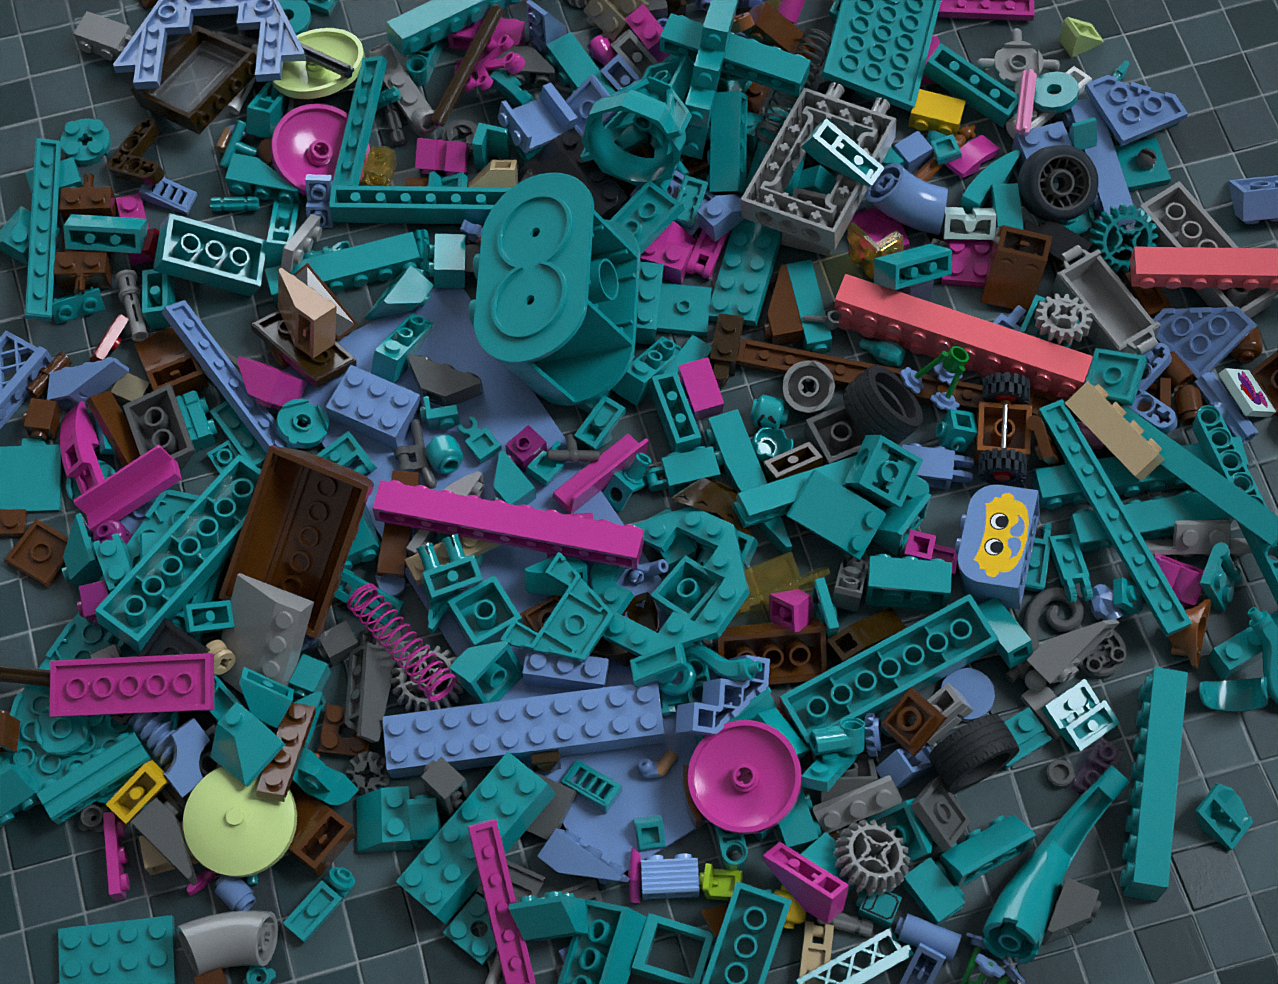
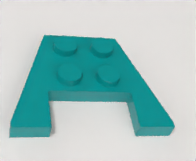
[500,552,614,662]

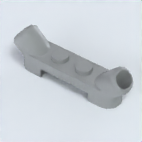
[368,43,438,138]

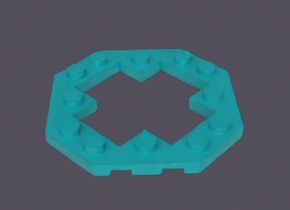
[590,506,750,657]

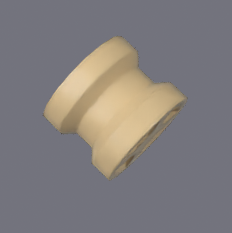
[206,640,236,675]

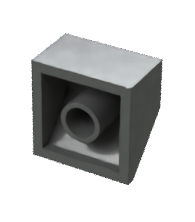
[817,753,878,803]
[1041,878,1101,945]

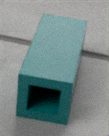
[978,598,1033,669]

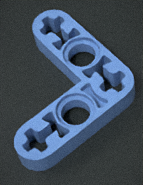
[1119,343,1178,434]

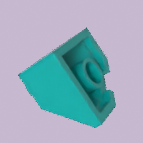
[865,798,933,862]

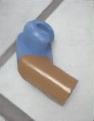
[215,124,247,153]
[638,749,679,778]

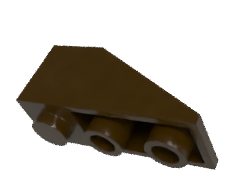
[826,607,906,666]

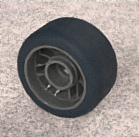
[1018,145,1099,222]

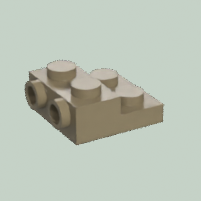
[584,0,650,43]

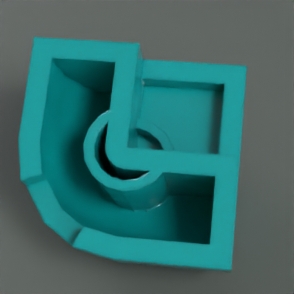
[292,748,359,805]

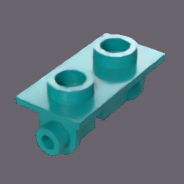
[52,286,106,324]

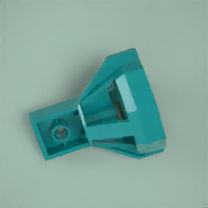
[580,55,694,192]

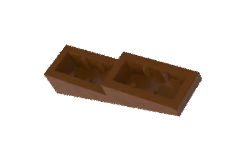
[377,470,420,578]

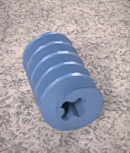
[128,712,176,766]

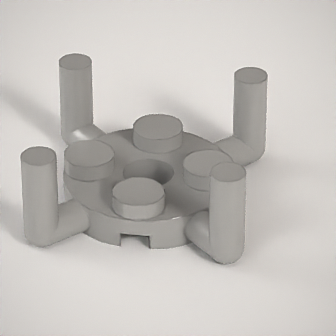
[976,28,1060,109]

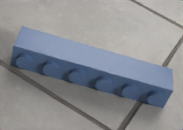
[1063,98,1135,240]

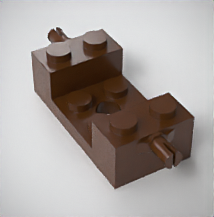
[54,173,117,295]

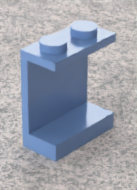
[498,83,578,153]

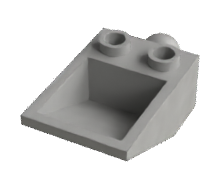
[1025,619,1119,691]

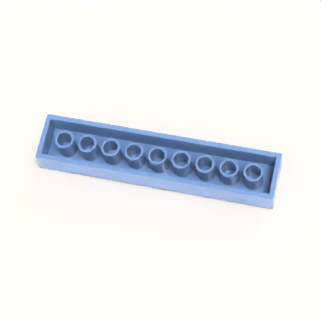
[383,681,666,779]

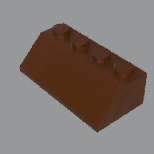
[713,618,827,685]

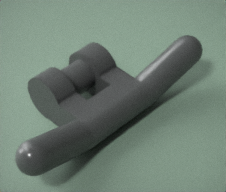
[394,419,437,489]

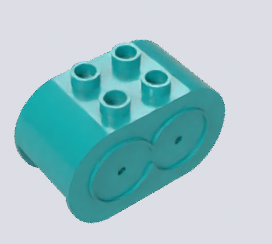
[469,173,640,406]

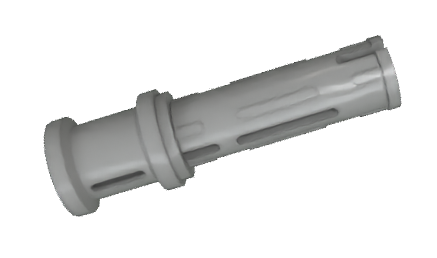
[114,269,148,342]

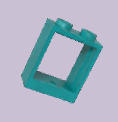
[632,913,716,984]

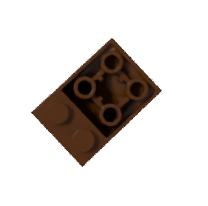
[980,225,1052,313]
[134,327,209,397]
[287,784,356,877]

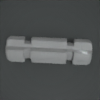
[817,913,873,937]

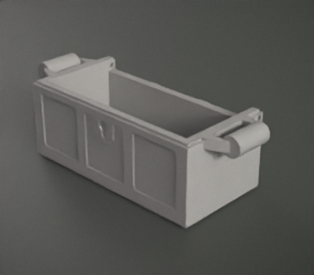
[1051,245,1161,355]

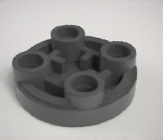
[1077,630,1127,679]

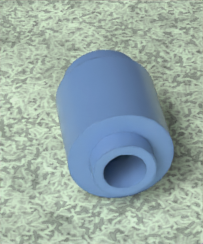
[215,875,257,911]

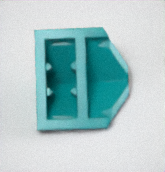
[1195,784,1253,850]

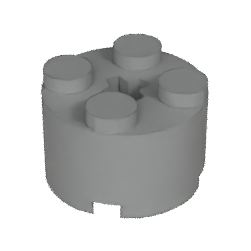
[782,360,835,414]

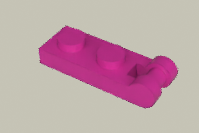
[686,230,730,280]

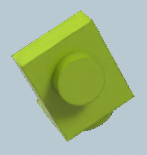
[699,863,743,901]

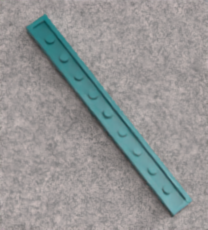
[1038,399,1192,637]

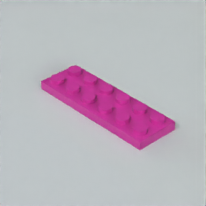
[50,653,214,717]

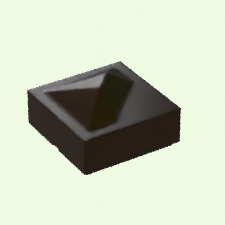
[531,750,561,772]

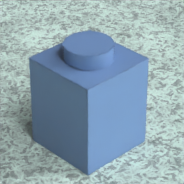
[893,131,933,173]

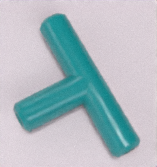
[220,120,257,169]

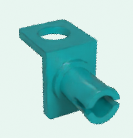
[603,453,651,512]

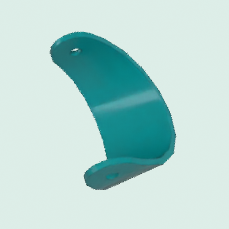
[1199,676,1268,712]

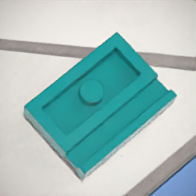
[1004,707,1052,770]

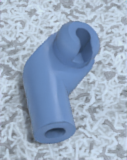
[629,559,669,584]

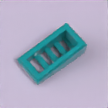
[561,760,622,813]

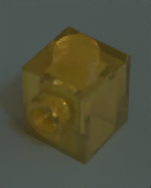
[363,146,397,186]

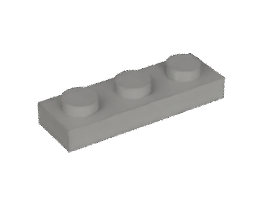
[281,214,322,272]
[813,775,902,833]

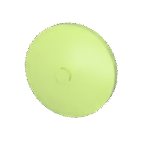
[272,28,365,99]
[183,767,297,877]

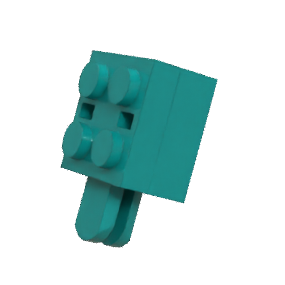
[844,435,929,507]

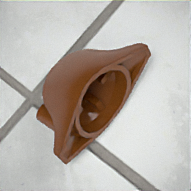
[1168,599,1211,669]

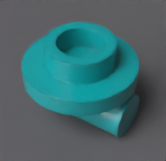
[323,867,355,899]

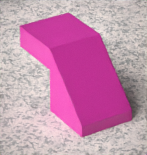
[904,530,957,578]

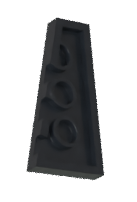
[109,618,210,725]

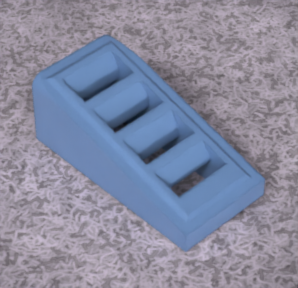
[139,177,198,215]

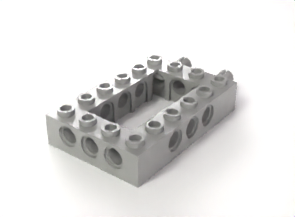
[741,83,896,251]

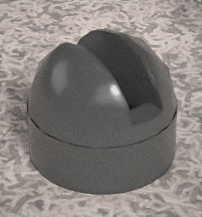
[1135,148,1157,170]

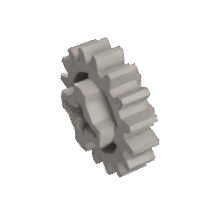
[1034,294,1093,345]

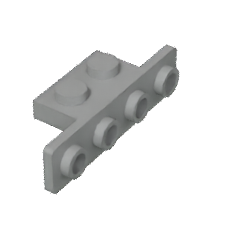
[1144,520,1252,557]

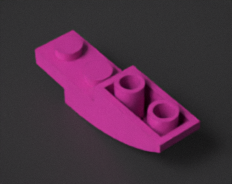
[60,401,105,495]

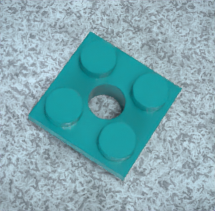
[443,893,496,966]

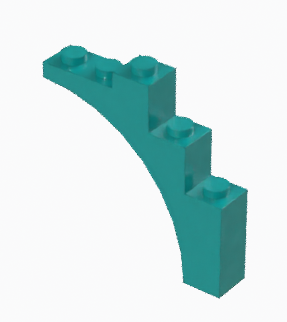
[681,0,738,159]

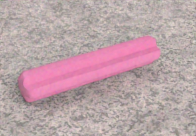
[1015,69,1037,136]

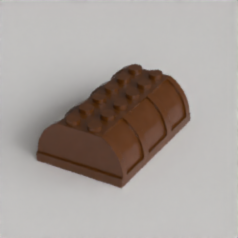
[219,445,374,639]

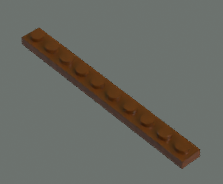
[736,338,982,412]

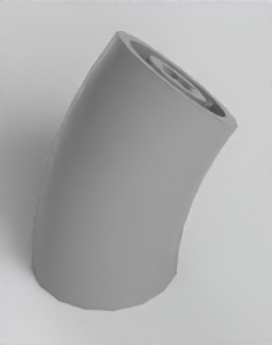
[177,910,278,976]

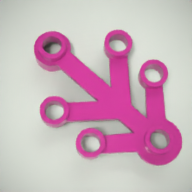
[454,34,525,92]

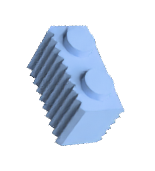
[641,854,699,900]

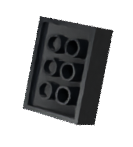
[517,127,629,220]

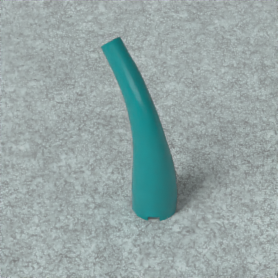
[982,765,1130,964]

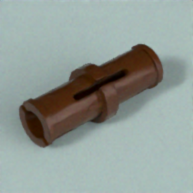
[25,352,72,399]

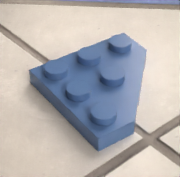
[1085,75,1188,146]
[1153,306,1257,379]

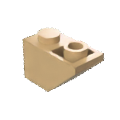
[468,160,518,188]

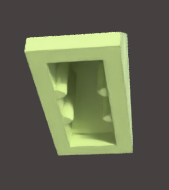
[1059,17,1104,58]

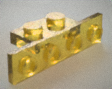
[736,552,830,614]

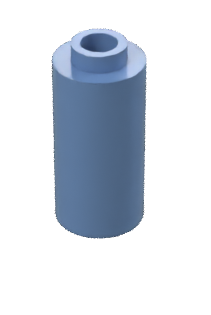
[894,914,962,962]

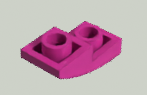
[944,135,1000,178]

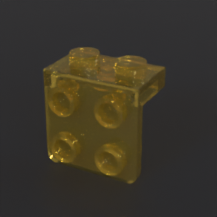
[847,222,904,279]

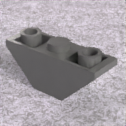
[487,46,555,87]
[408,354,483,407]
[832,556,868,612]

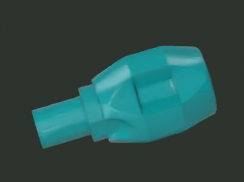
[859,339,905,366]

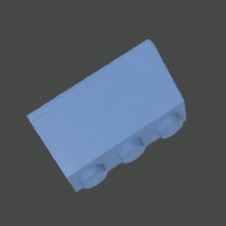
[1228,175,1278,224]

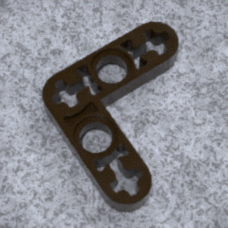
[107,117,165,186]

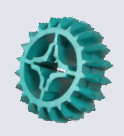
[1088,204,1159,273]

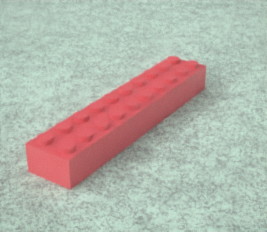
[832,274,1093,400]

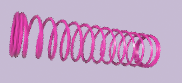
[347,584,457,701]

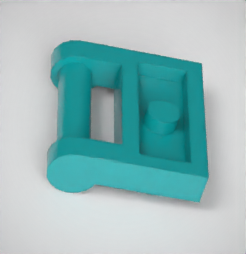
[317,431,377,475]
[1200,543,1243,612]

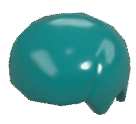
[752,427,794,463]

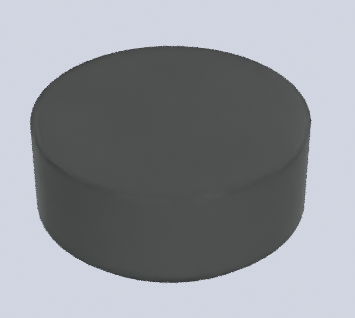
[1045,759,1075,789]

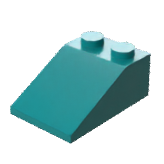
[786,469,886,560]

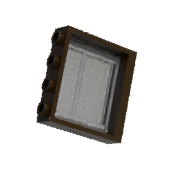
[131,25,257,135]

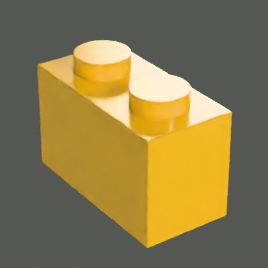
[909,89,966,136]
[106,760,169,824]

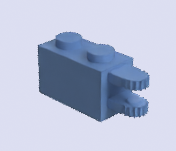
[902,443,974,490]

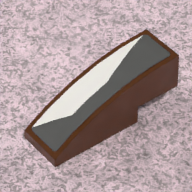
[293,263,358,341]

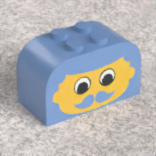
[955,485,1040,610]

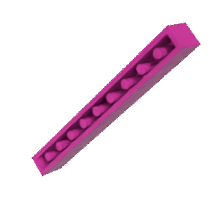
[372,480,644,570]

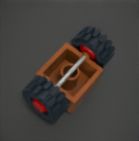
[973,372,1032,485]

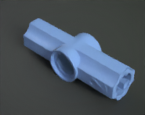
[1193,372,1258,445]

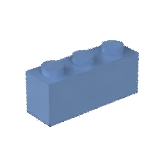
[523,650,609,691]

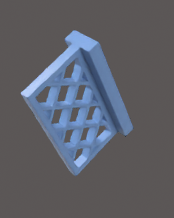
[0,330,53,429]

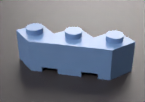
[675,655,770,737]

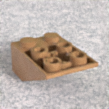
[278,268,337,358]

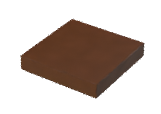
[4,518,68,589]

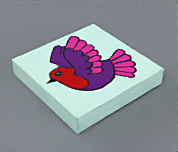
[1219,368,1276,417]

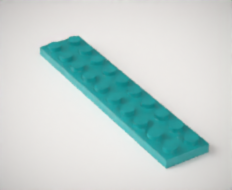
[707,107,807,326]

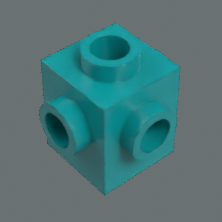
[936,408,977,453]

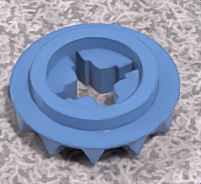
[864,713,882,757]

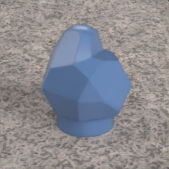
[1089,584,1124,621]

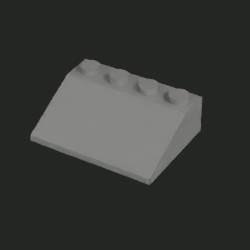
[216,573,314,694]

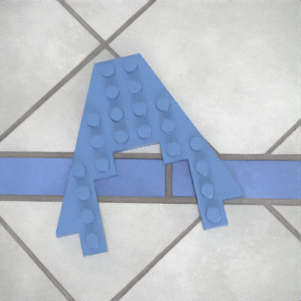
[113,0,306,89]

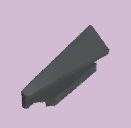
[345,623,401,743]

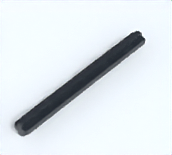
[247,29,354,79]

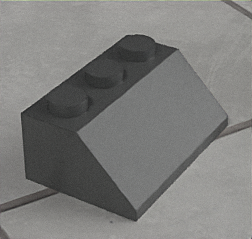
[123,384,195,472]

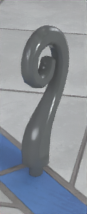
[1005,587,1084,683]

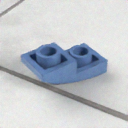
[305,174,333,228]

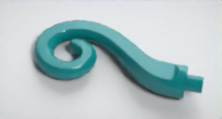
[1247,607,1278,704]
[658,643,763,697]

